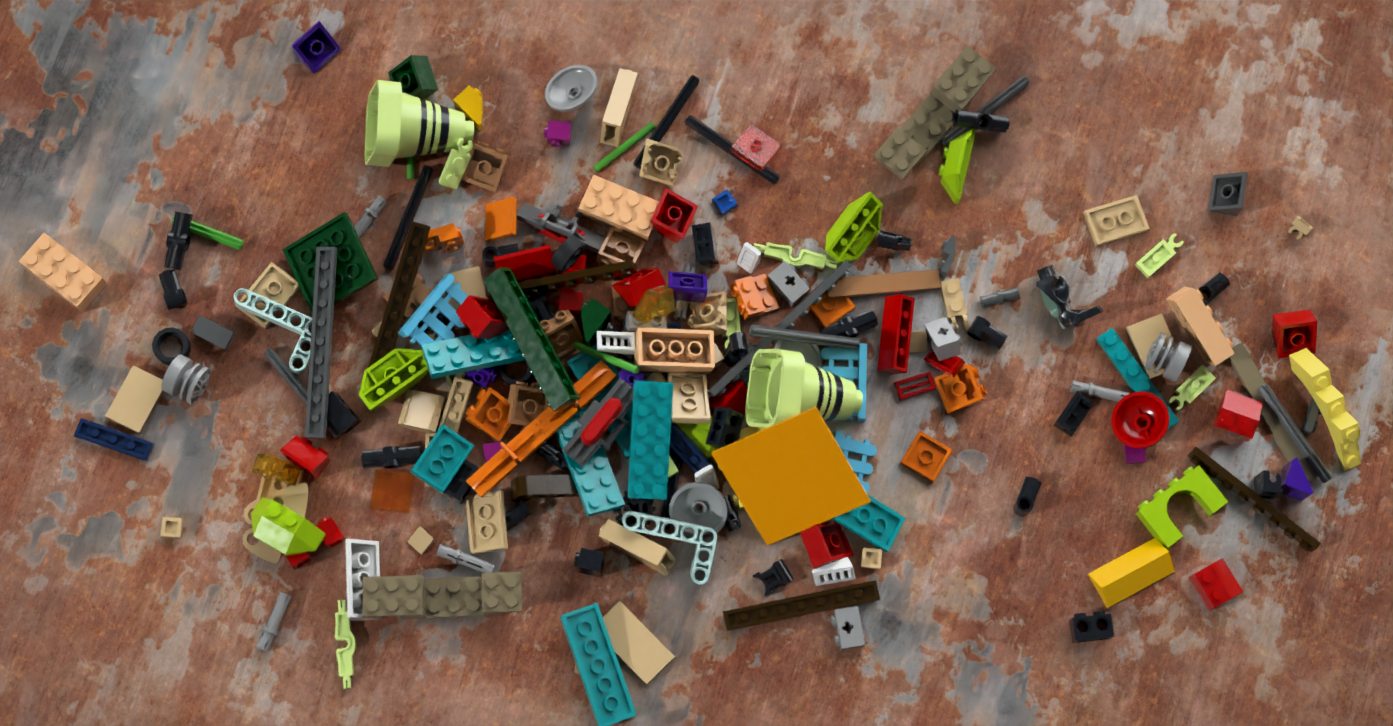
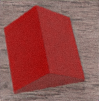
[709,379,748,415]

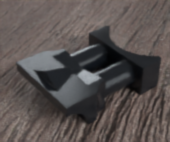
[753,559,795,597]

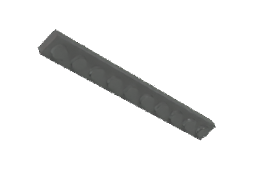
[305,247,338,439]
[708,260,851,397]

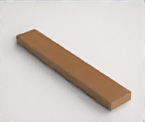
[827,269,941,299]

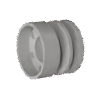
[1144,332,1192,382]
[161,354,211,405]

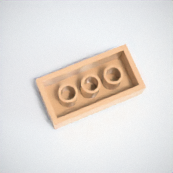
[578,175,659,243]
[19,233,107,312]
[1166,287,1235,366]
[634,328,715,374]

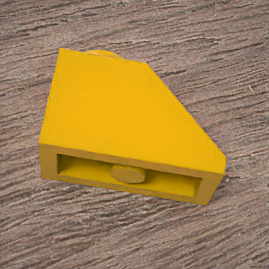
[453,85,483,131]

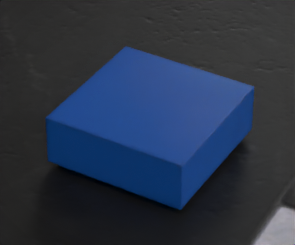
[712,189,738,216]

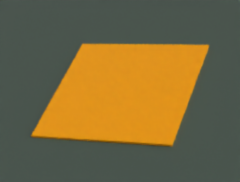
[711,407,871,546]

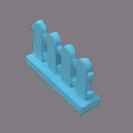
[398,273,468,346]
[820,343,867,423]
[832,430,877,493]

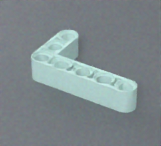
[234,288,312,374]
[622,511,717,584]

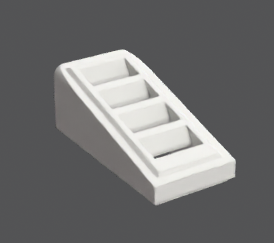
[737,242,761,273]
[597,331,636,355]
[694,465,719,489]
[811,557,856,586]

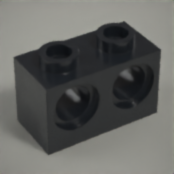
[705,407,745,449]
[574,548,605,578]
[1069,611,1115,643]

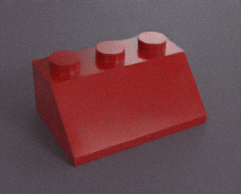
[494,245,556,282]

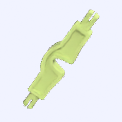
[754,242,837,270]
[335,600,356,689]

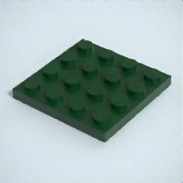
[282,212,378,314]

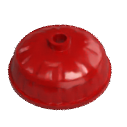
[1111,391,1170,449]

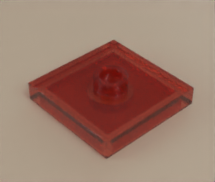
[730,124,781,172]

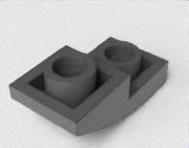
[938,235,956,279]
[191,315,235,350]

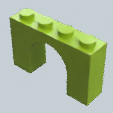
[1135,465,1228,549]

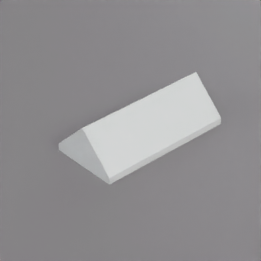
[346,539,381,621]

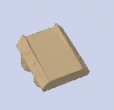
[639,138,683,186]
[687,292,727,336]
[398,390,445,433]

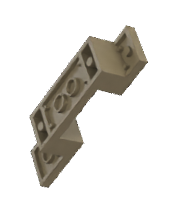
[873,45,997,180]
[363,572,522,619]

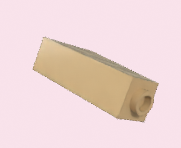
[600,68,638,147]
[599,519,676,576]

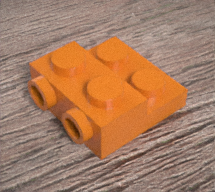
[424,223,464,253]
[730,274,779,320]
[934,363,987,414]
[465,388,511,441]

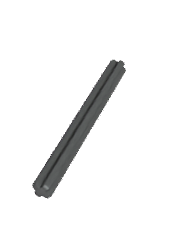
[940,76,1029,148]
[749,325,860,350]
[264,348,342,438]
[1258,383,1332,483]

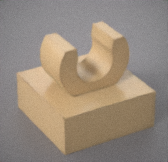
[1288,216,1313,240]

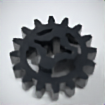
[613,490,656,532]

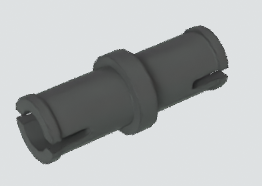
[980,287,1020,308]

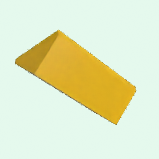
[1088,538,1175,608]

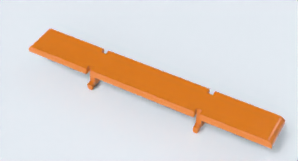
[466,360,617,497]

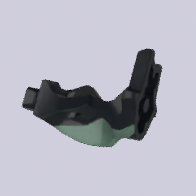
[1036,265,1104,330]

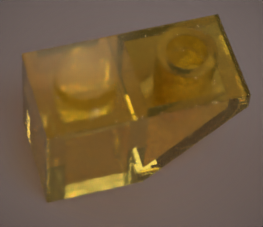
[633,285,676,322]
[252,454,301,486]

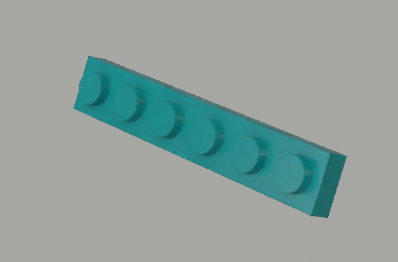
[1096,327,1179,429]

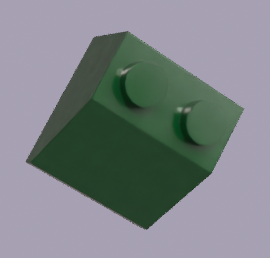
[388,55,439,99]
[580,298,612,347]

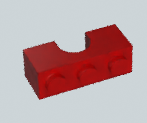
[556,255,586,315]
[285,517,346,570]

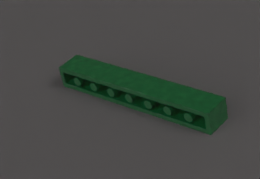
[484,267,580,411]

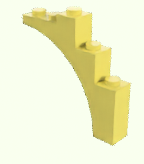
[1289,348,1361,471]

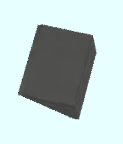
[1209,172,1248,216]

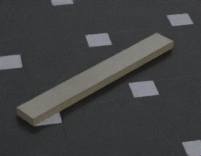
[1228,343,1318,481]

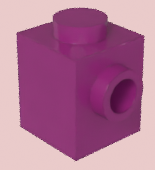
[544,120,572,147]

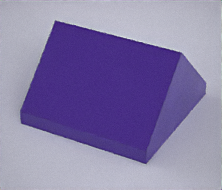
[291,21,341,73]
[666,271,708,303]
[1280,458,1314,501]

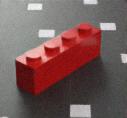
[877,294,915,375]

